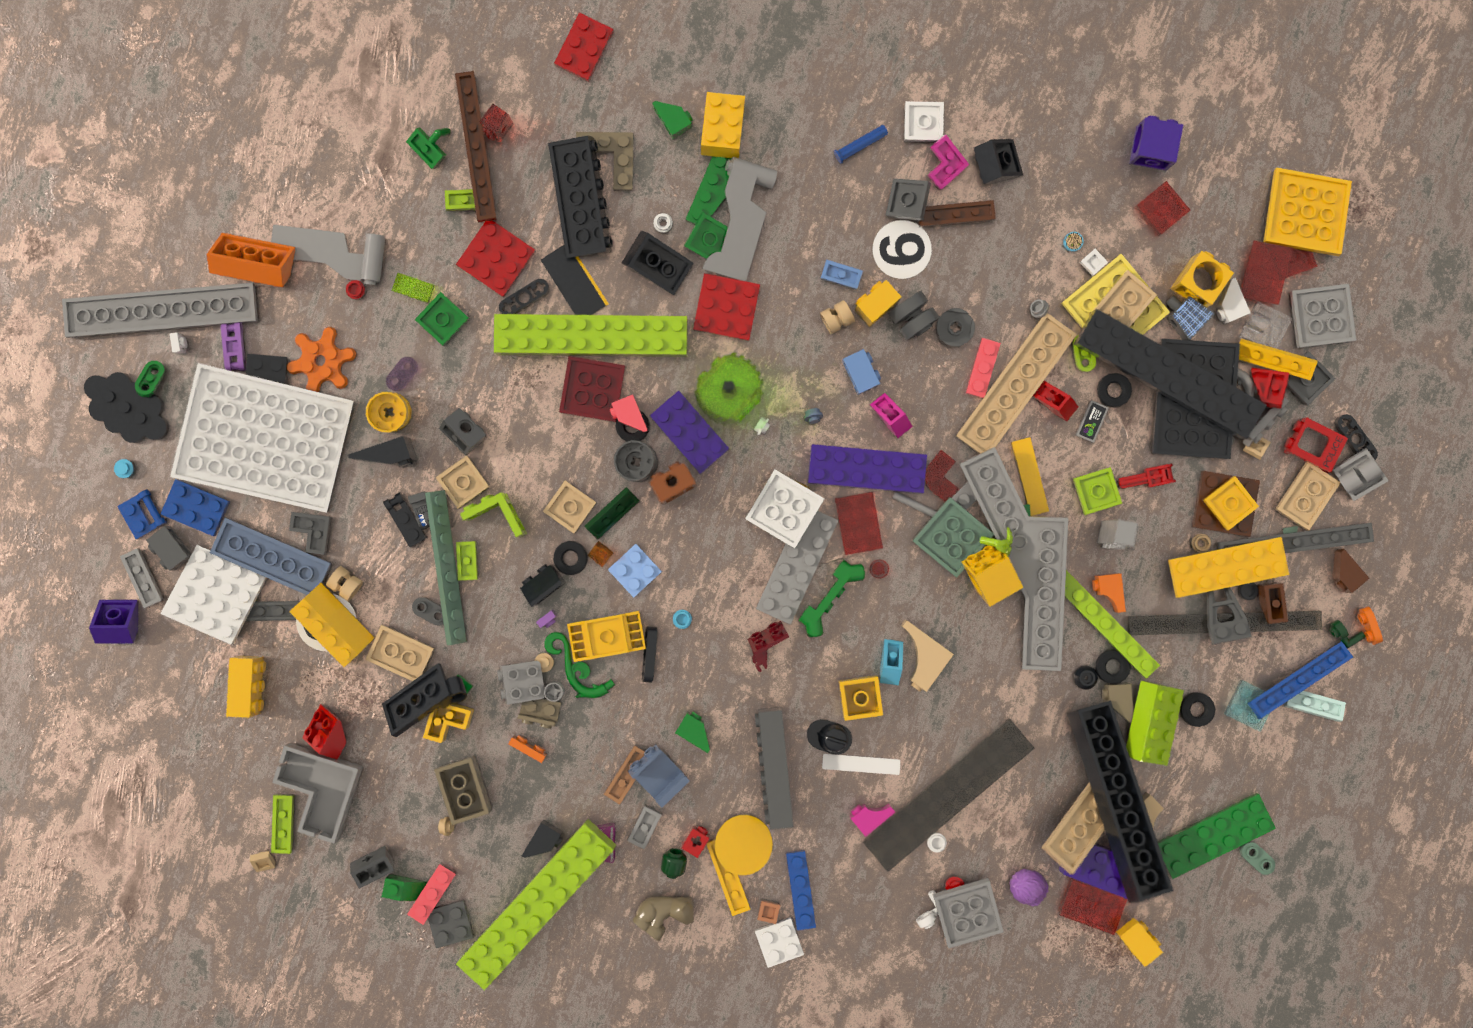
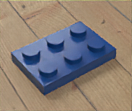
[161,479,230,536]

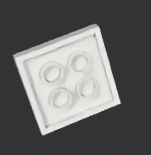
[745,470,825,548]

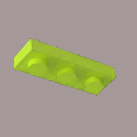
[271,794,294,854]

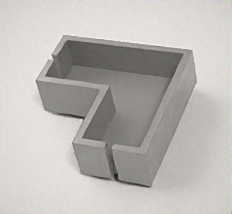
[272,743,363,843]

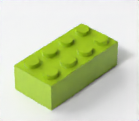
[1126,681,1184,766]

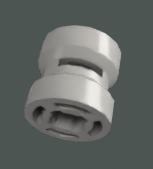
[544,681,565,702]

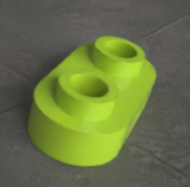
[1072,335,1096,372]

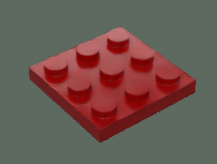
[456,220,536,298]
[693,273,760,341]

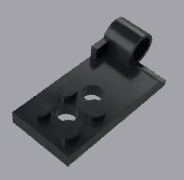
[382,663,467,737]

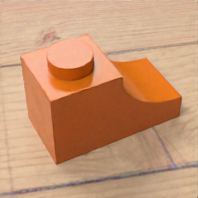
[1092,573,1126,613]

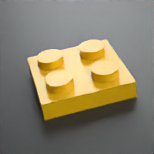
[1203,476,1259,530]

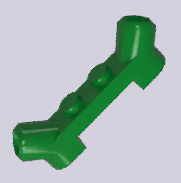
[798,559,865,638]

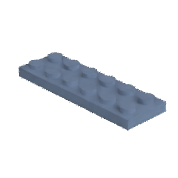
[210,518,332,595]

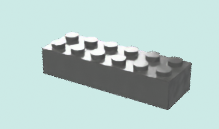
[755,706,794,830]

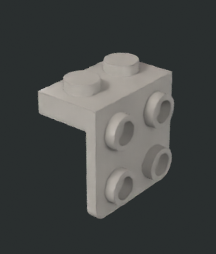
[497,660,545,705]

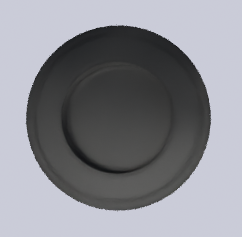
[1238,582,1259,600]

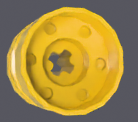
[366,392,412,432]

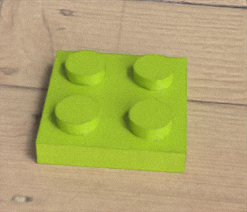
[1073,467,1122,515]

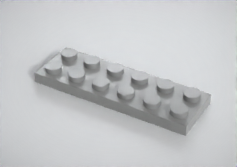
[756,511,839,625]

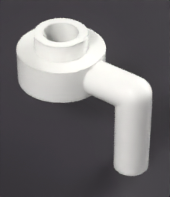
[916,890,938,929]

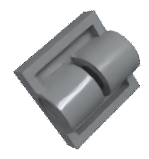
[1333,448,1389,501]

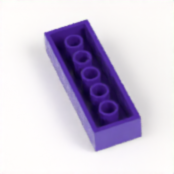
[807,444,927,494]

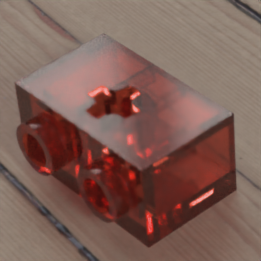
[480,103,514,142]

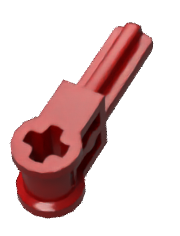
[1118,463,1176,489]

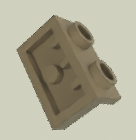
[518,698,562,729]

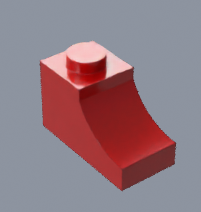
[1033,381,1079,422]

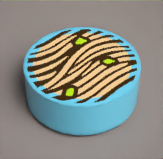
[1063,232,1083,252]

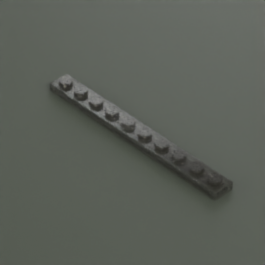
[1128,610,1322,635]

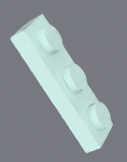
[1284,691,1346,722]

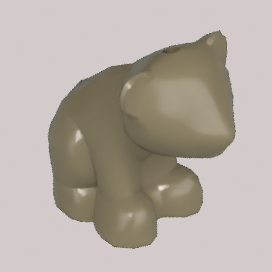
[633,896,694,941]

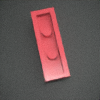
[965,338,1001,398]
[407,864,456,925]

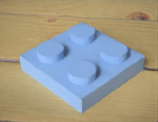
[608,544,662,598]

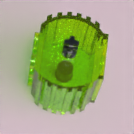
[694,352,764,426]

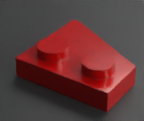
[1251,368,1290,409]

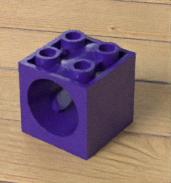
[1129,116,1184,171]

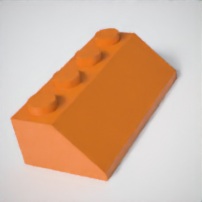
[206,233,295,287]

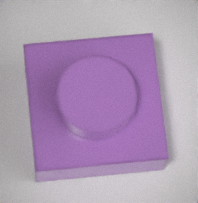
[536,610,558,628]

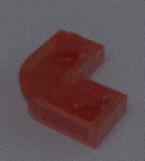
[925,450,959,502]

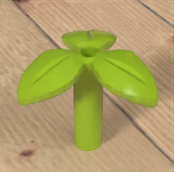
[980,527,1013,556]

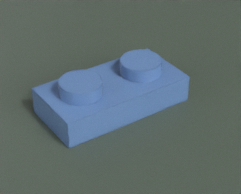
[821,259,863,290]

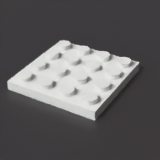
[160,545,267,646]

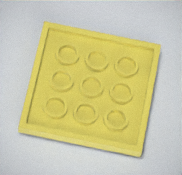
[1061,254,1170,335]

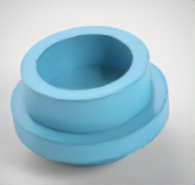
[114,459,134,478]
[673,610,692,629]

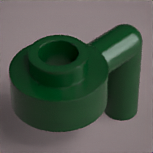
[1329,620,1366,649]

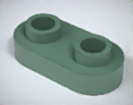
[1240,841,1275,875]

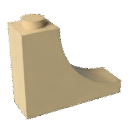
[901,620,954,692]

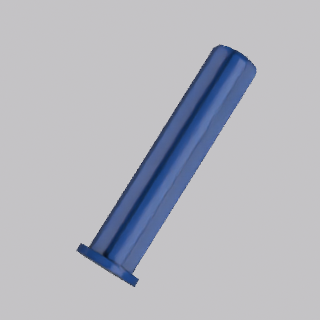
[834,125,888,164]

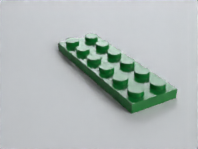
[1158,793,1276,879]

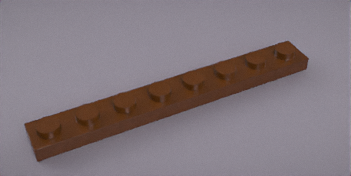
[455,71,497,223]

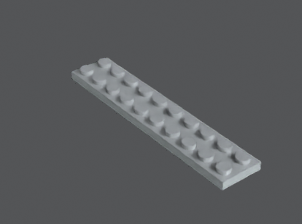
[62,283,258,338]

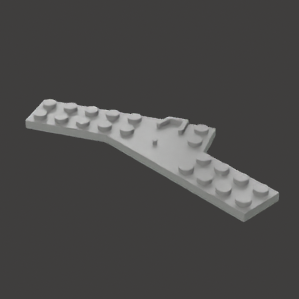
[960,447,1068,671]

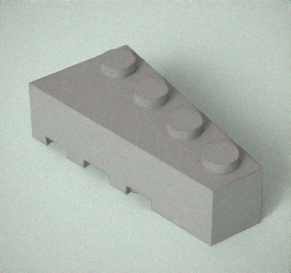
[1097,520,1139,550]

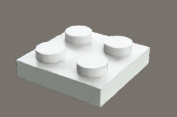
[904,101,944,142]
[755,917,804,968]

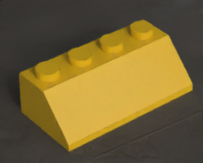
[289,582,375,667]

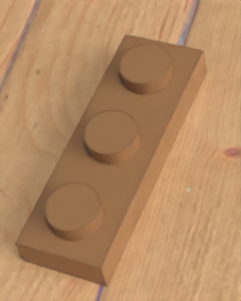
[604,745,645,805]

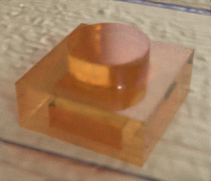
[588,541,613,567]

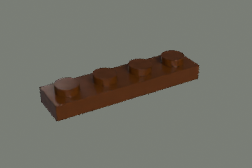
[918,200,996,227]

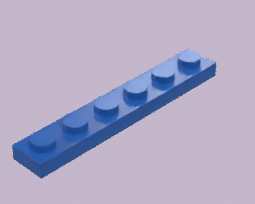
[1248,641,1353,720]

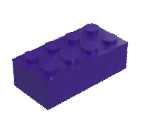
[650,390,729,475]
[1059,843,1127,899]

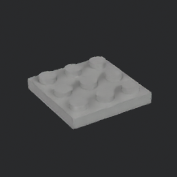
[1290,284,1357,348]
[933,878,1004,949]

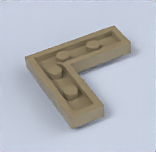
[576,132,634,191]

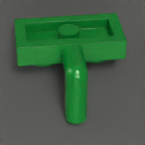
[406,127,451,169]

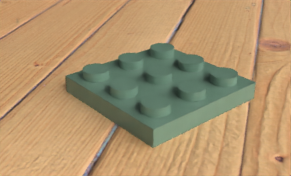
[912,497,994,578]

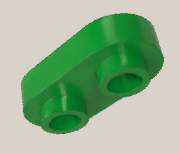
[135,361,165,397]

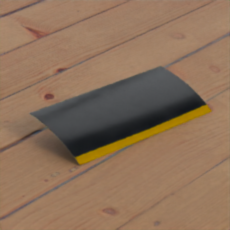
[541,245,609,315]

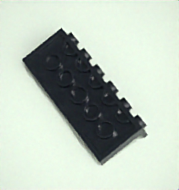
[548,135,613,258]

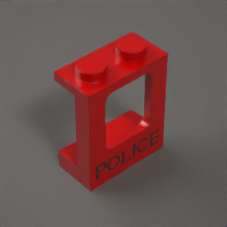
[1283,417,1348,473]

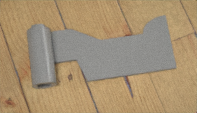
[702,157,777,281]
[271,225,385,286]

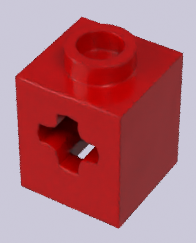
[681,825,710,858]

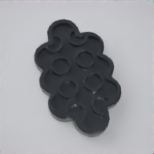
[84,372,169,443]

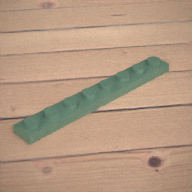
[425,490,467,645]

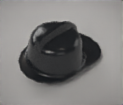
[807,719,852,755]

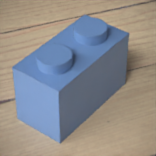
[842,349,881,395]

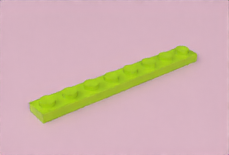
[1065,570,1160,679]

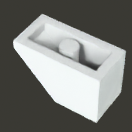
[1217,278,1250,324]

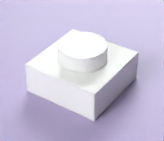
[1080,249,1108,276]
[170,333,188,355]

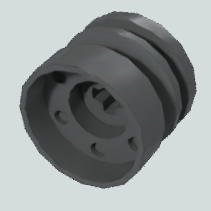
[614,440,658,482]

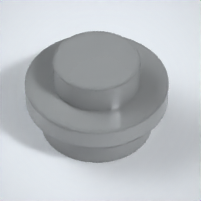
[1030,299,1049,318]

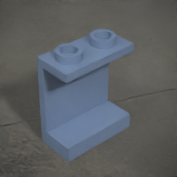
[628,745,690,808]

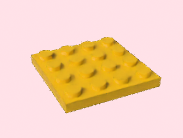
[1263,168,1352,256]

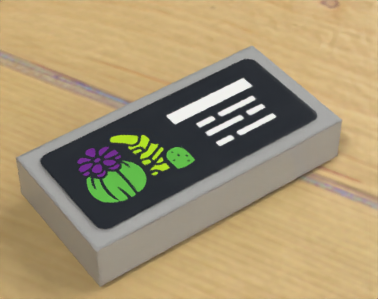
[1075,400,1109,443]

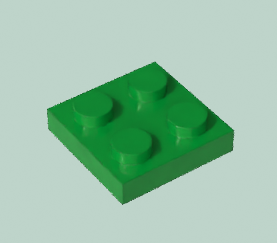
[684,212,728,259]
[415,292,470,346]

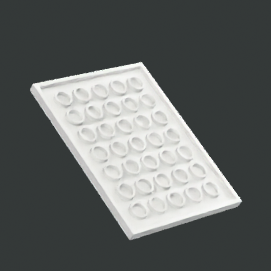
[170,363,354,513]

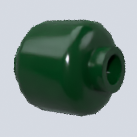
[661,848,687,879]

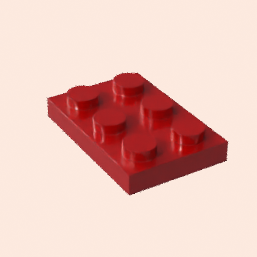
[554,12,614,82]

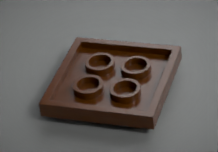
[1192,471,1260,537]

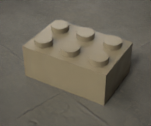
[434,755,492,825]

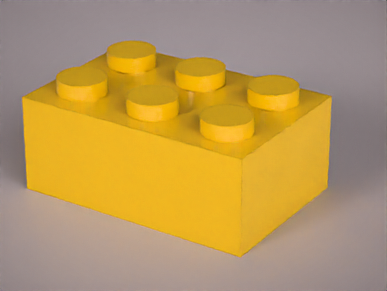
[701,92,745,158]
[226,655,266,718]

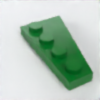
[685,156,732,225]

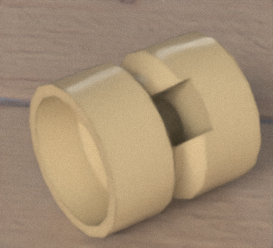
[820,300,855,335]
[326,566,363,601]

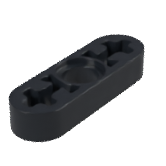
[499,279,550,314]
[1335,414,1378,460]
[642,626,657,683]

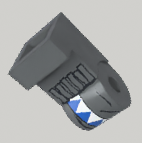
[408,491,430,530]

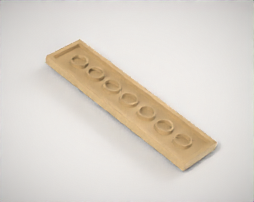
[955,313,1077,454]

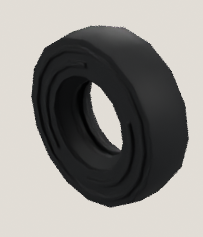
[1097,373,1132,408]
[615,410,650,442]
[553,541,588,575]
[1095,649,1131,684]
[1180,692,1216,727]

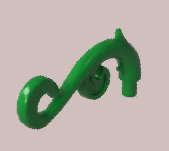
[544,632,615,698]

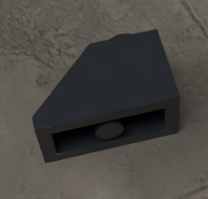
[522,820,563,858]

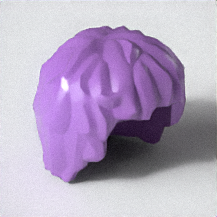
[1010,869,1049,906]

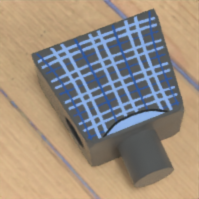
[1166,295,1215,340]

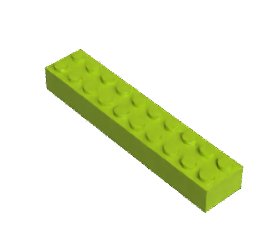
[494,314,688,357]
[456,819,617,990]

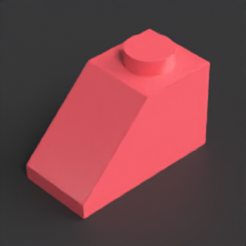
[610,395,648,433]

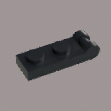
[383,492,427,548]

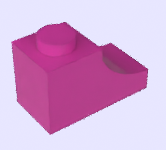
[870,393,913,438]
[850,803,895,837]

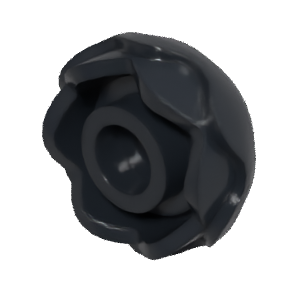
[1074,665,1098,690]

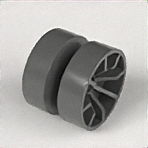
[888,291,940,341]

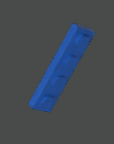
[786,850,816,930]

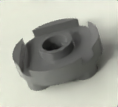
[936,308,975,347]

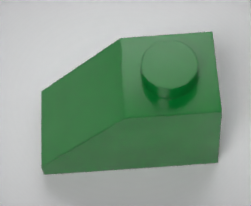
[652,101,693,140]
[675,711,710,753]
[381,874,428,901]

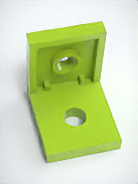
[460,492,527,538]

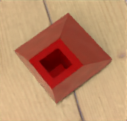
[302,704,347,760]

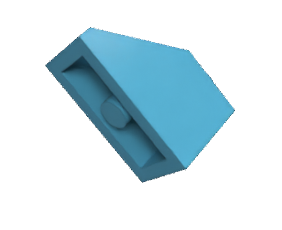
[879,639,903,685]

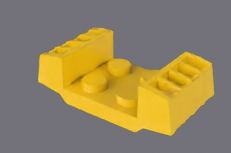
[567,611,646,662]

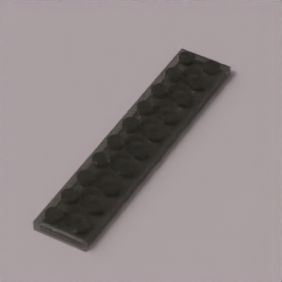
[863,718,1035,872]

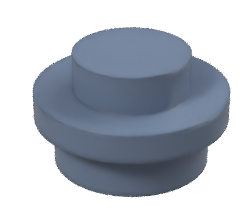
[804,408,823,424]

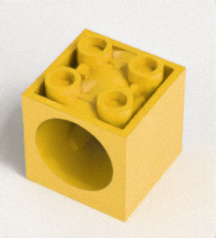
[1170,251,1234,307]
[962,545,1023,607]

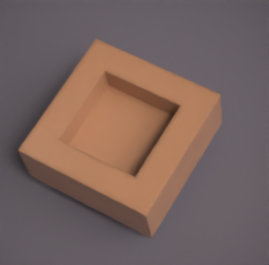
[757,899,780,924]

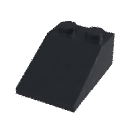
[622,231,693,295]
[348,436,418,468]

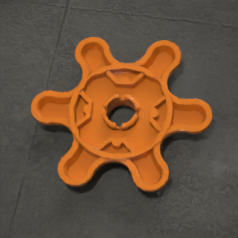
[286,327,356,392]

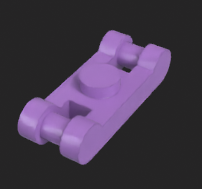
[221,322,247,371]

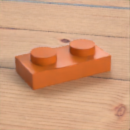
[508,735,547,763]

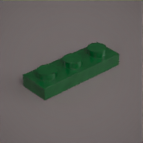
[585,487,639,540]

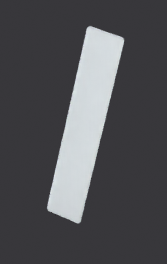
[822,754,900,775]

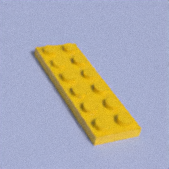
[1168,537,1289,598]

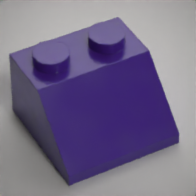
[89,600,138,644]

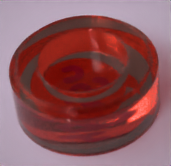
[869,559,889,579]

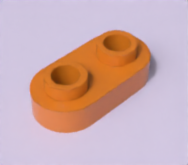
[1358,606,1383,645]

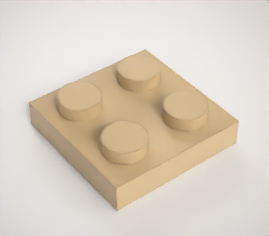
[436,455,490,509]
[543,480,597,534]

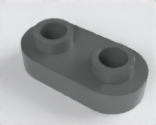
[412,597,444,626]

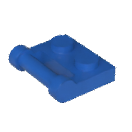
[117,489,167,539]

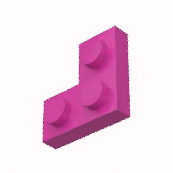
[928,135,970,190]

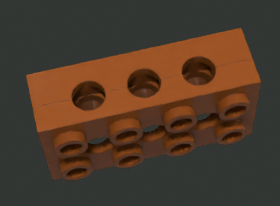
[649,461,697,505]

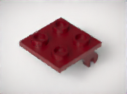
[747,621,789,672]

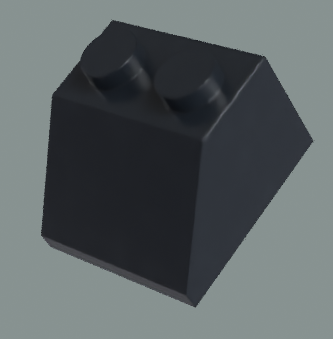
[974,139,1023,184]
[520,564,566,607]

